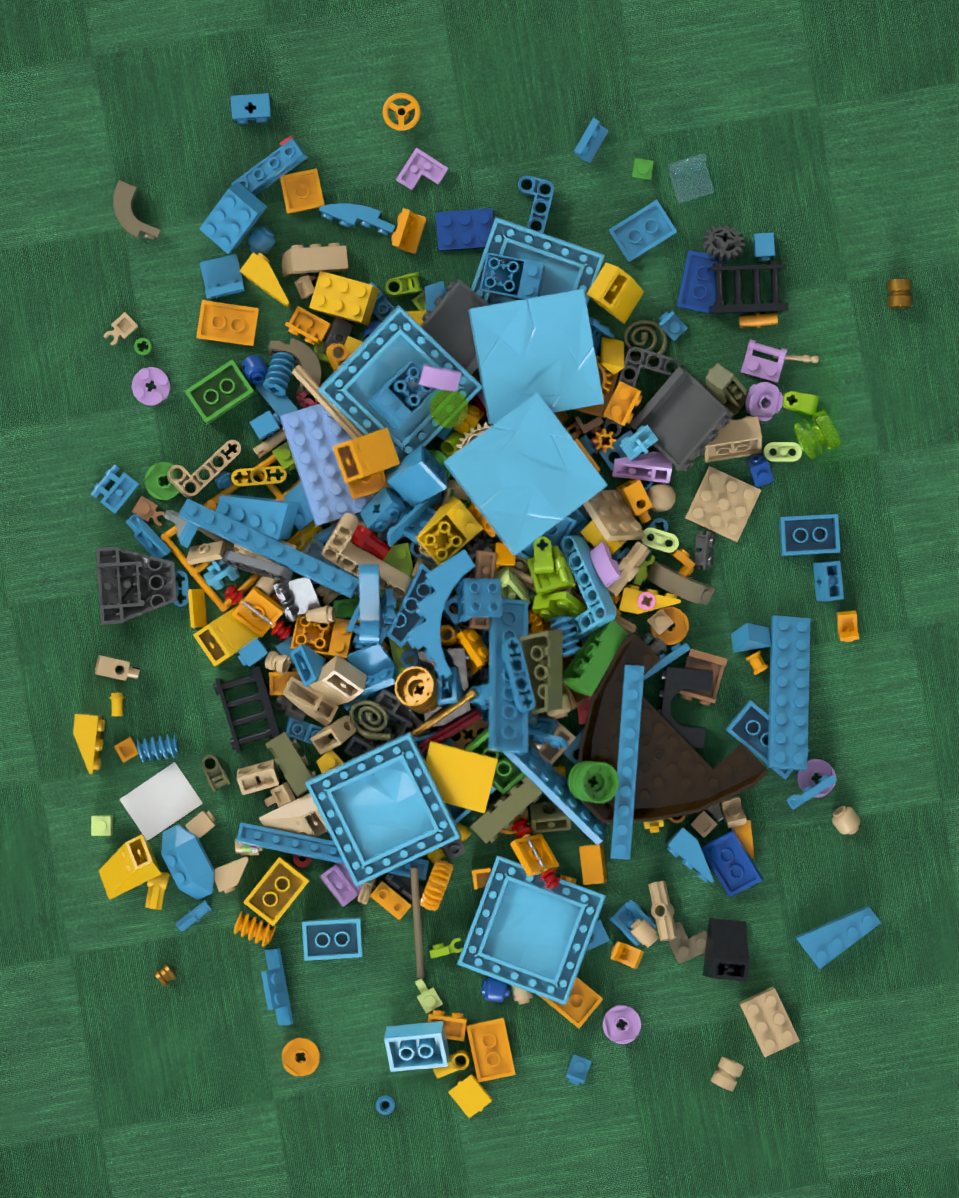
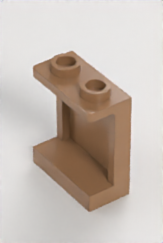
[678,649,728,706]

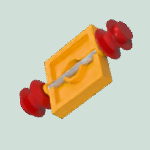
[224,584,292,641]
[510,818,561,890]

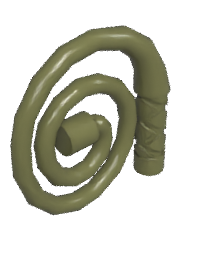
[623,320,668,363]
[349,700,394,741]

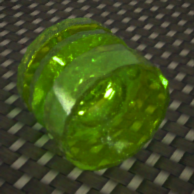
[793,410,841,460]

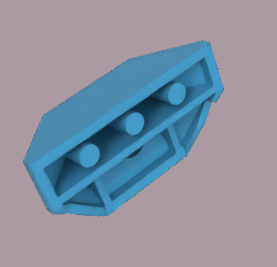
[161,824,215,900]

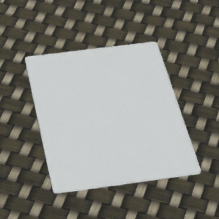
[120,762,202,841]

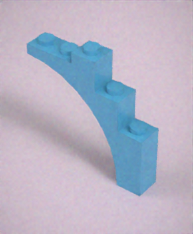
[407,549,475,678]

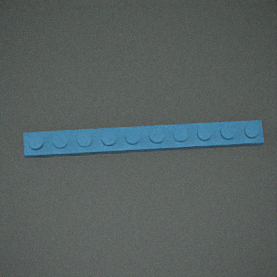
[178,498,359,598]
[611,665,644,860]
[236,822,429,881]

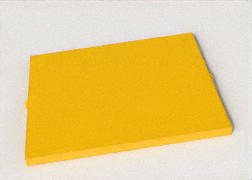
[426,741,498,813]

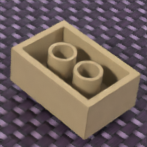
[738,986,799,1057]

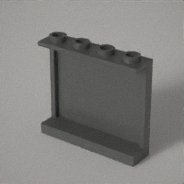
[420,279,490,375]
[630,367,733,472]

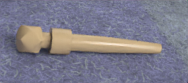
[773,355,819,364]

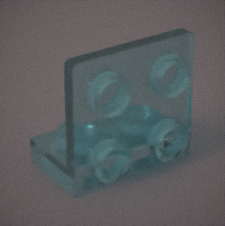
[667,153,714,204]

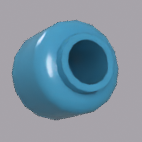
[247,226,276,255]

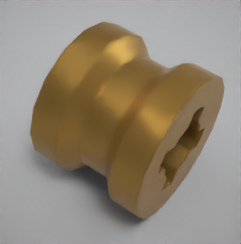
[154,963,178,987]

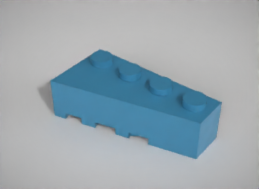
[216,494,300,540]

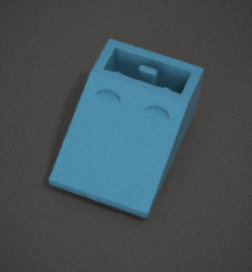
[479,252,546,300]
[368,359,437,429]
[666,826,714,883]

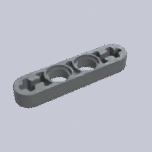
[222,550,293,583]

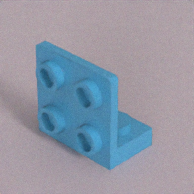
[200,254,245,300]
[456,578,503,622]
[347,643,399,697]

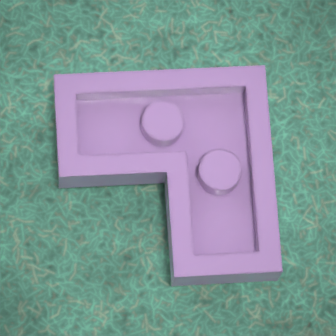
[396,148,449,191]

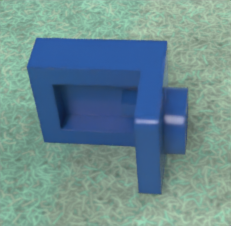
[746,454,774,487]

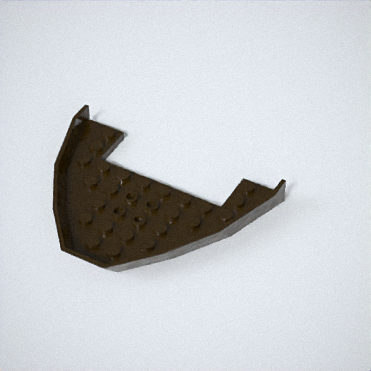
[578,632,769,823]

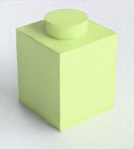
[91,815,113,836]

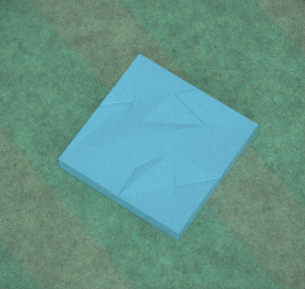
[471,217,605,305]
[468,289,604,424]
[318,305,482,461]
[443,392,608,556]
[305,732,461,887]
[457,855,606,1005]

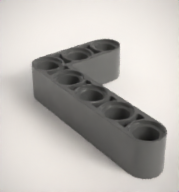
[602,347,681,438]

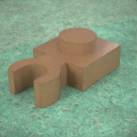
[132,496,165,526]

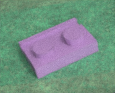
[320,863,362,907]

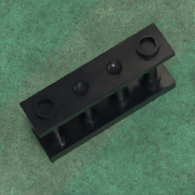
[707,261,788,314]
[213,666,281,753]

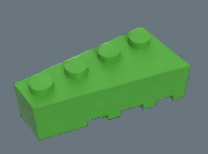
[562,620,628,697]

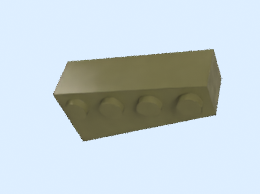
[518,629,563,714]
[470,775,542,843]

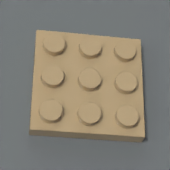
[685,466,761,542]
[583,490,645,541]

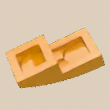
[732,820,754,859]

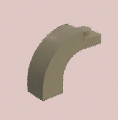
[113,180,162,241]
[268,338,321,394]
[647,561,715,605]

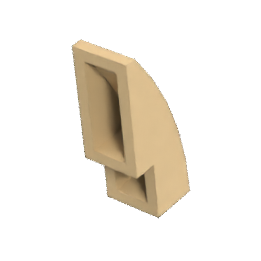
[282,676,339,726]

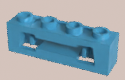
[231,139,308,196]

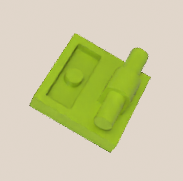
[527,546,575,596]

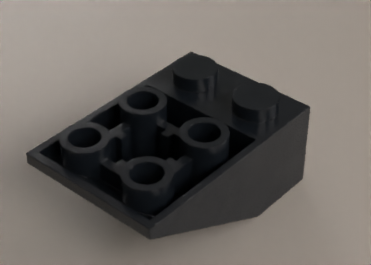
[703,918,749,981]

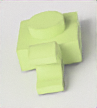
[415,978,443,1013]

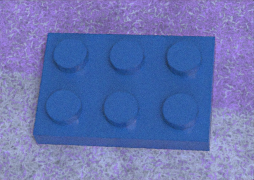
[435,208,494,252]
[677,250,725,315]
[701,829,763,897]

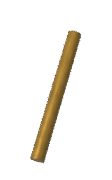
[412,688,477,737]

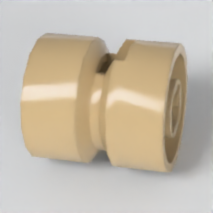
[710,1056,745,1092]

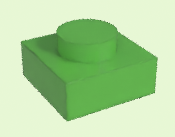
[632,158,654,181]

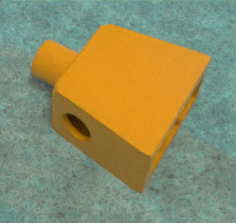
[616,479,653,524]

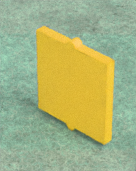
[448,1074,493,1118]

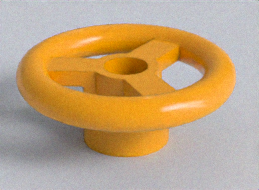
[382,93,421,131]

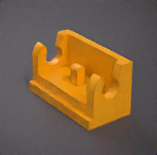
[579,843,607,885]

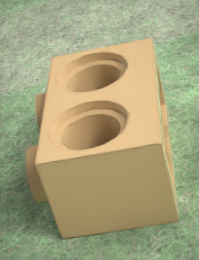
[237,759,280,795]

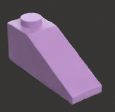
[612,452,672,483]

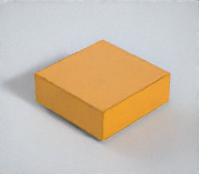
[114,737,138,763]

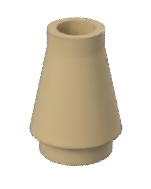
[306,605,336,624]

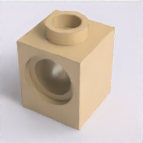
[185,810,216,839]

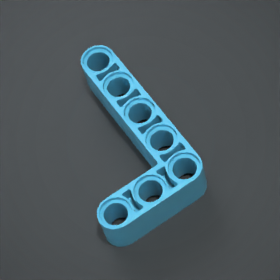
[561,535,617,639]

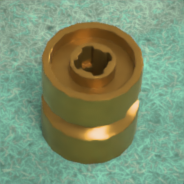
[887,279,913,309]

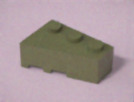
[705,363,748,419]
[265,732,317,798]

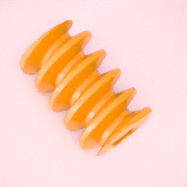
[234,911,277,947]

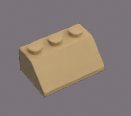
[703,416,762,463]

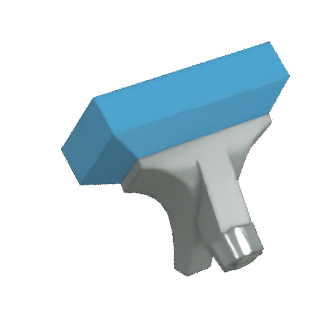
[164,510,199,548]

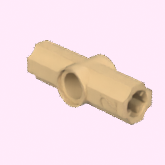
[607,541,650,597]
[648,881,677,941]

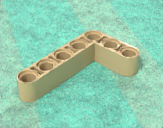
[322,513,412,599]

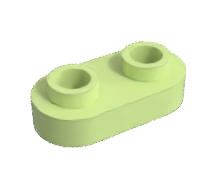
[763,442,802,462]
[641,528,679,553]

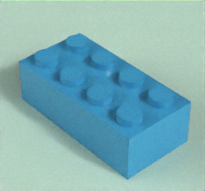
[724,700,810,780]

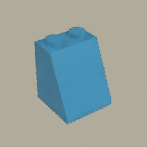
[386,444,447,506]

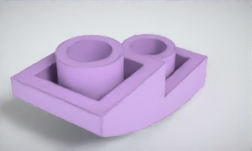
[419,364,462,392]
[590,542,621,587]

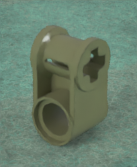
[201,754,231,792]

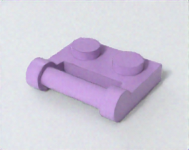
[741,339,787,383]

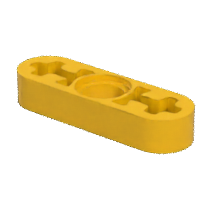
[231,466,287,487]

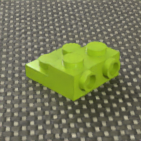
[532,591,588,625]

